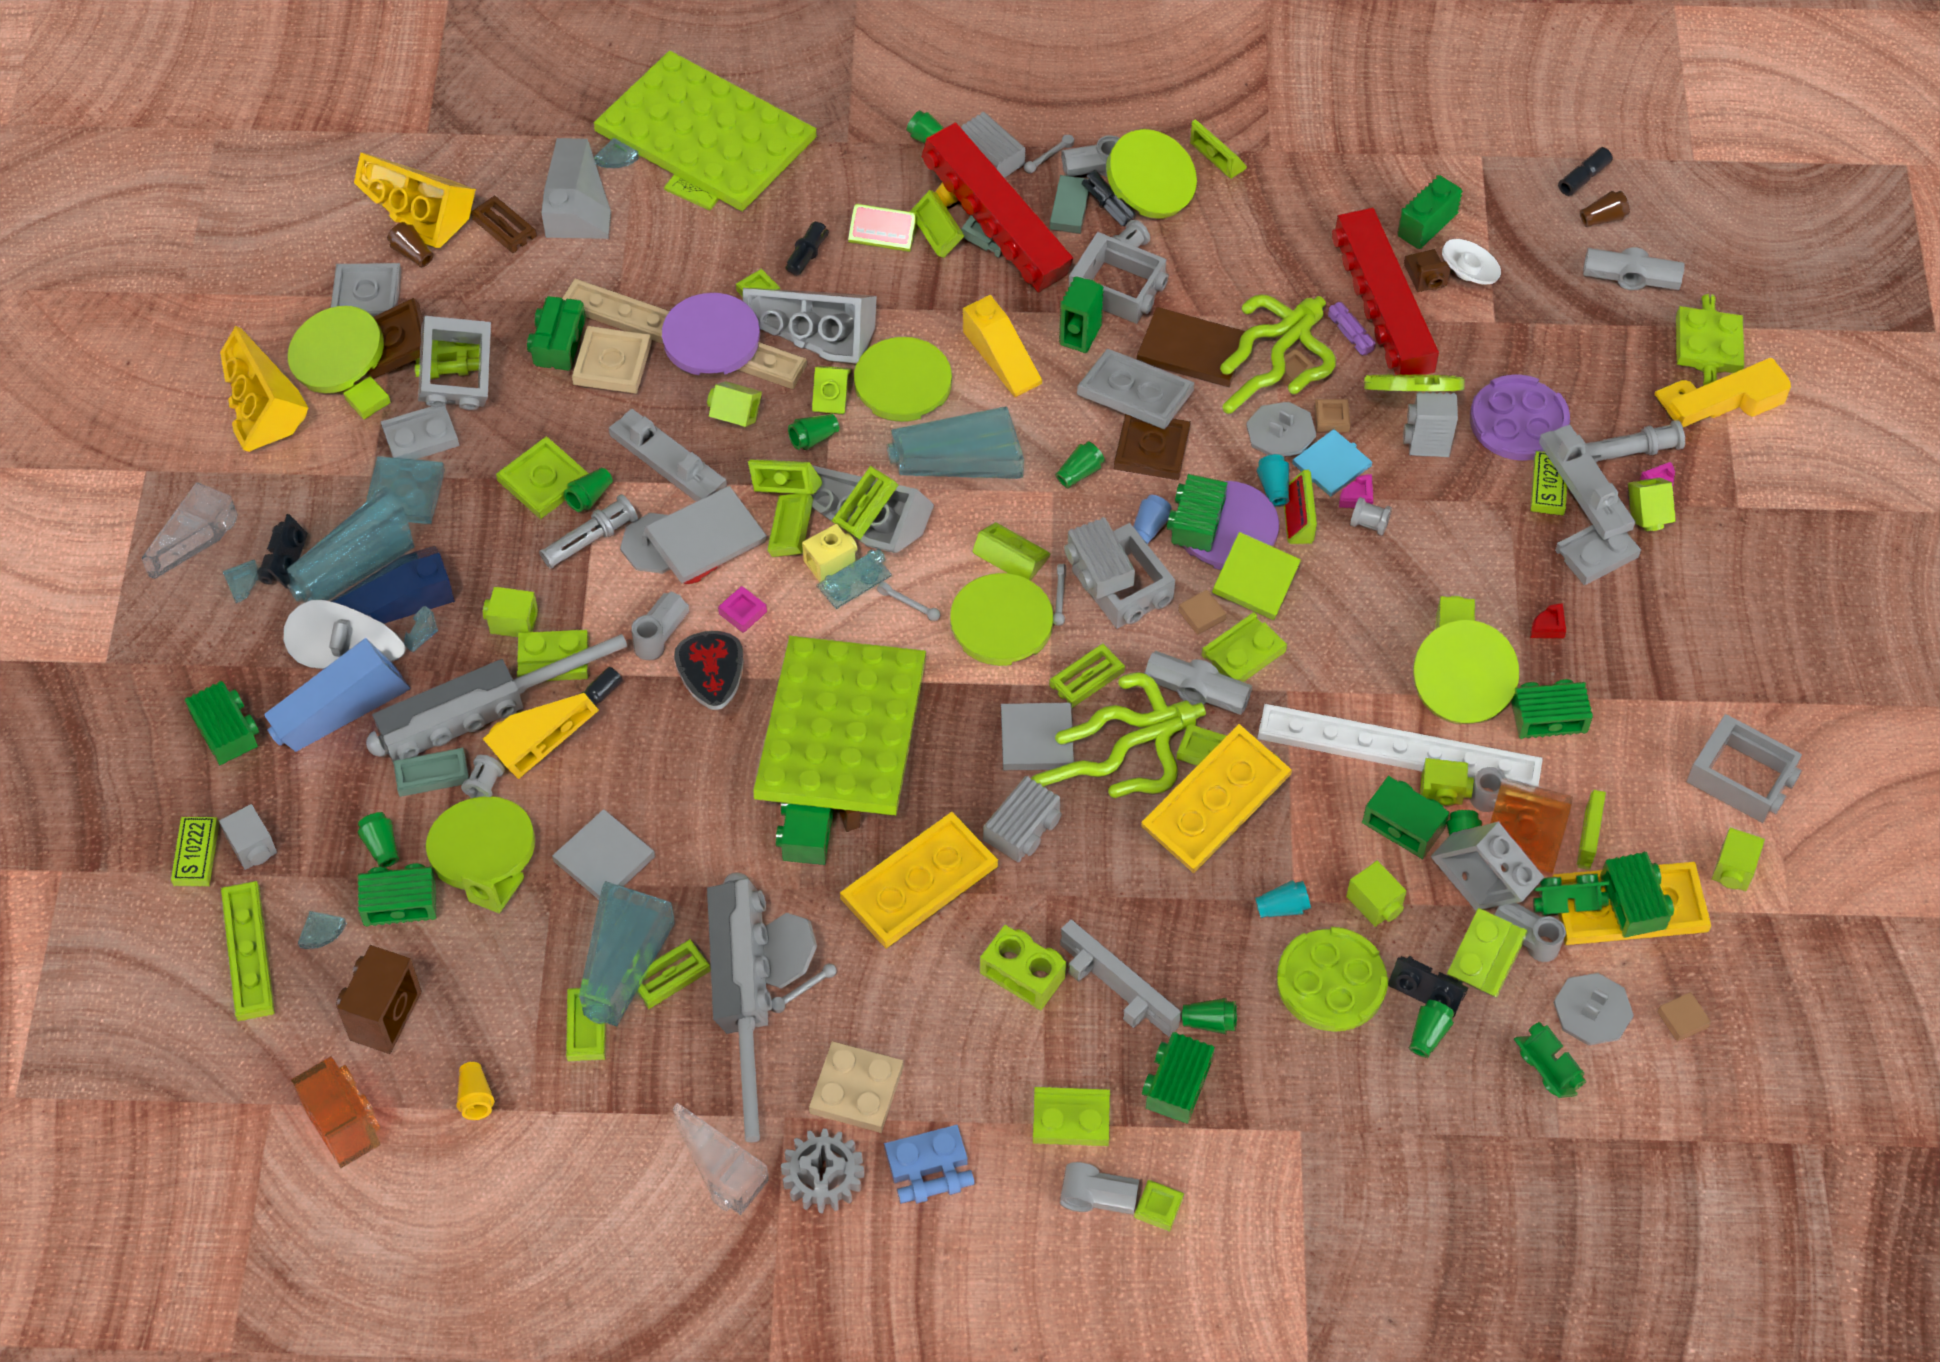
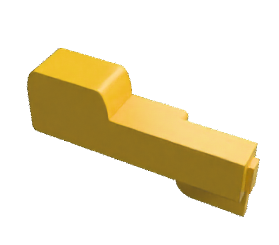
[1654,358,1791,427]

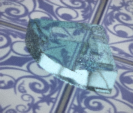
[594,138,639,168]
[222,559,259,603]
[404,606,438,652]
[298,911,347,949]

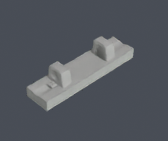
[609,409,727,502]
[1539,425,1635,540]
[1060,920,1181,1037]

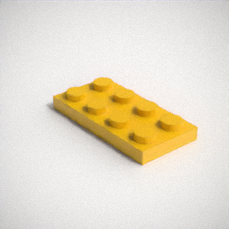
[1141,724,1292,874]
[840,812,998,949]
[1552,862,1711,945]

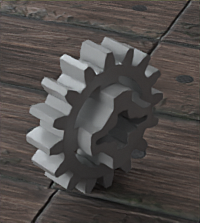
[781,1128,865,1213]

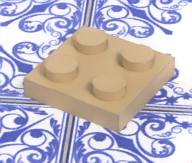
[572,326,652,394]
[809,1041,903,1133]

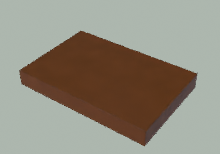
[1137,307,1245,387]

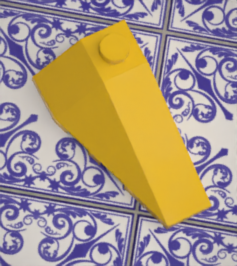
[354,152,476,248]
[220,326,309,452]

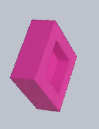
[718,586,767,633]

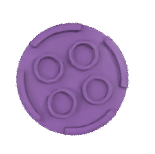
[662,293,760,375]
[1470,375,1570,461]
[1183,481,1279,570]

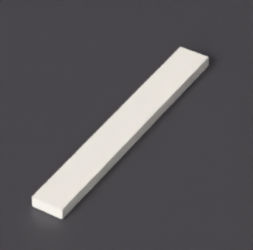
[1258,704,1543,786]

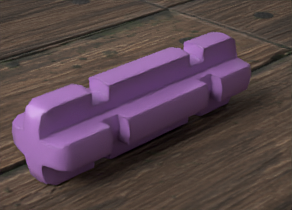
[1328,302,1376,355]

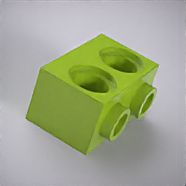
[980,925,1066,1011]

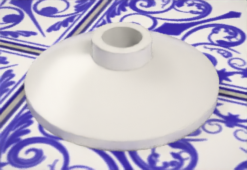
[1442,239,1501,284]

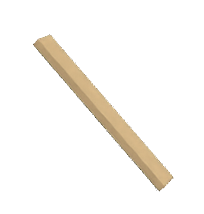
[562,279,807,389]

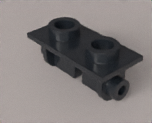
[257,514,308,589]
[1388,956,1469,1017]

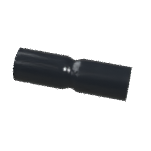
[1558,147,1613,196]
[580,667,623,706]

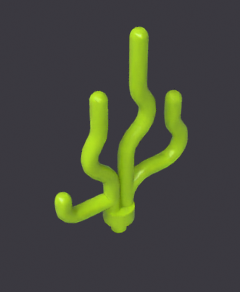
[1220,294,1336,414]
[1030,672,1206,798]

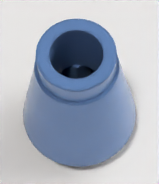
[1133,495,1172,545]

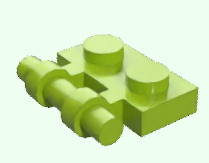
[415,340,480,379]

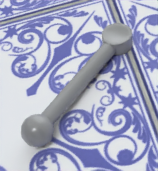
[1024,135,1074,173]
[1053,564,1066,626]
[877,582,940,621]
[771,963,837,1013]

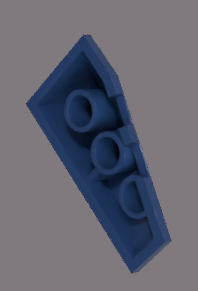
[330,546,455,624]

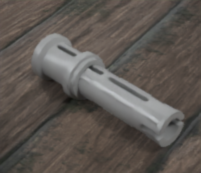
[1586,420,1685,462]
[539,494,638,569]

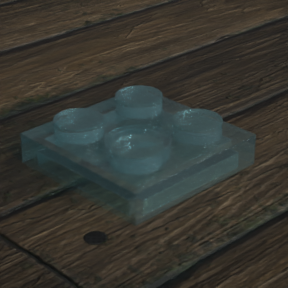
[363,456,445,524]

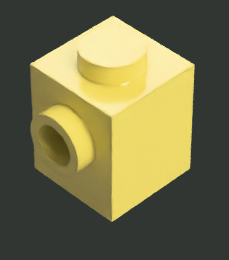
[802,524,857,585]

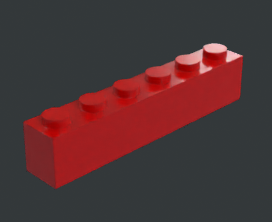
[921,122,1074,292]
[1332,207,1439,375]

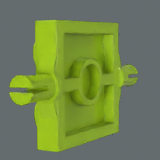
[1676,294,1744,386]

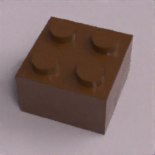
[336,945,422,1054]

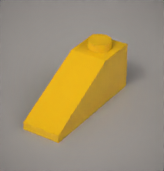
[963,295,1042,398]
[483,693,599,779]

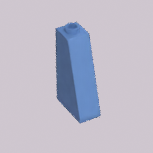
[264,638,410,752]

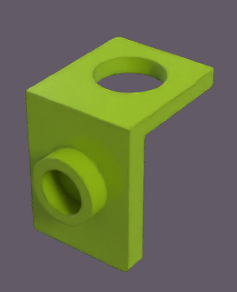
[812,366,851,414]
[461,872,524,914]

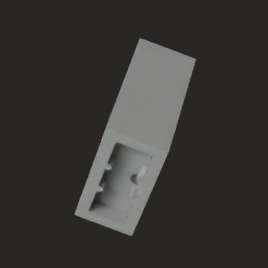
[1069,232,1169,324]
[418,316,491,410]
[1072,523,1175,629]
[1686,714,1802,823]
[1430,822,1544,911]

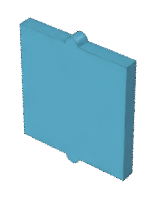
[1292,429,1372,497]

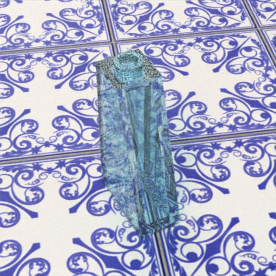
[887,406,1024,479]
[287,487,415,603]
[579,881,675,1027]

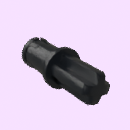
[1081,170,1136,227]
[785,221,829,276]

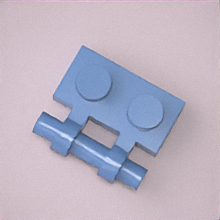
[884,1125,975,1204]

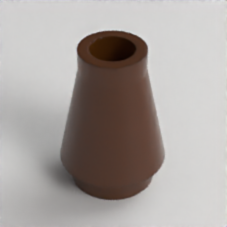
[1580,191,1630,227]
[387,222,434,268]

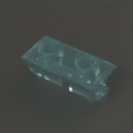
[817,549,892,609]

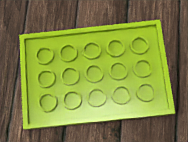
[594,50,817,212]
[753,636,926,815]

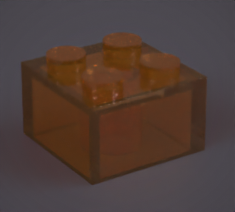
[1490,778,1573,873]
[291,1056,381,1169]

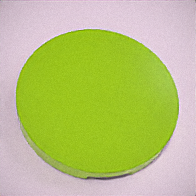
[1106,129,1197,219]
[288,306,384,393]
[854,337,952,422]
[1364,374,1465,391]
[950,573,1053,666]
[1413,620,1519,725]
[426,796,535,890]
[1277,927,1388,1032]

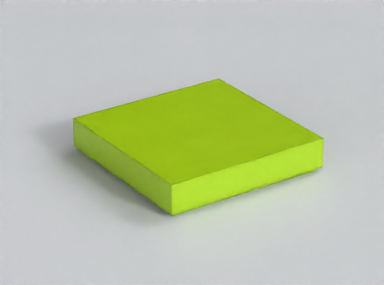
[496,436,589,520]
[1212,532,1301,620]

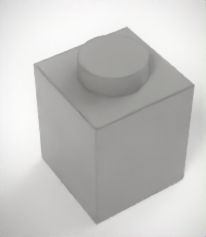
[219,804,277,870]

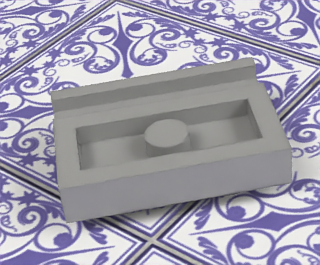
[381,406,459,465]
[1555,525,1641,586]

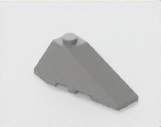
[541,138,611,239]
[743,288,877,363]
[794,465,934,553]

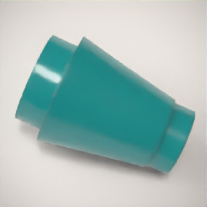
[1256,454,1289,507]
[1255,880,1311,918]

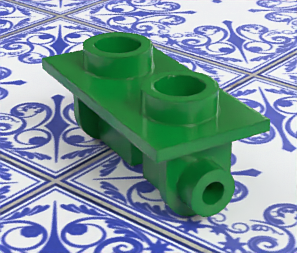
[1533,874,1609,915]
[1514,1022,1586,1098]

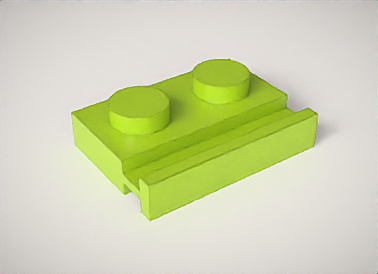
[1201,612,1287,682]
[517,630,589,681]
[1447,908,1528,998]
[1033,1087,1110,1146]

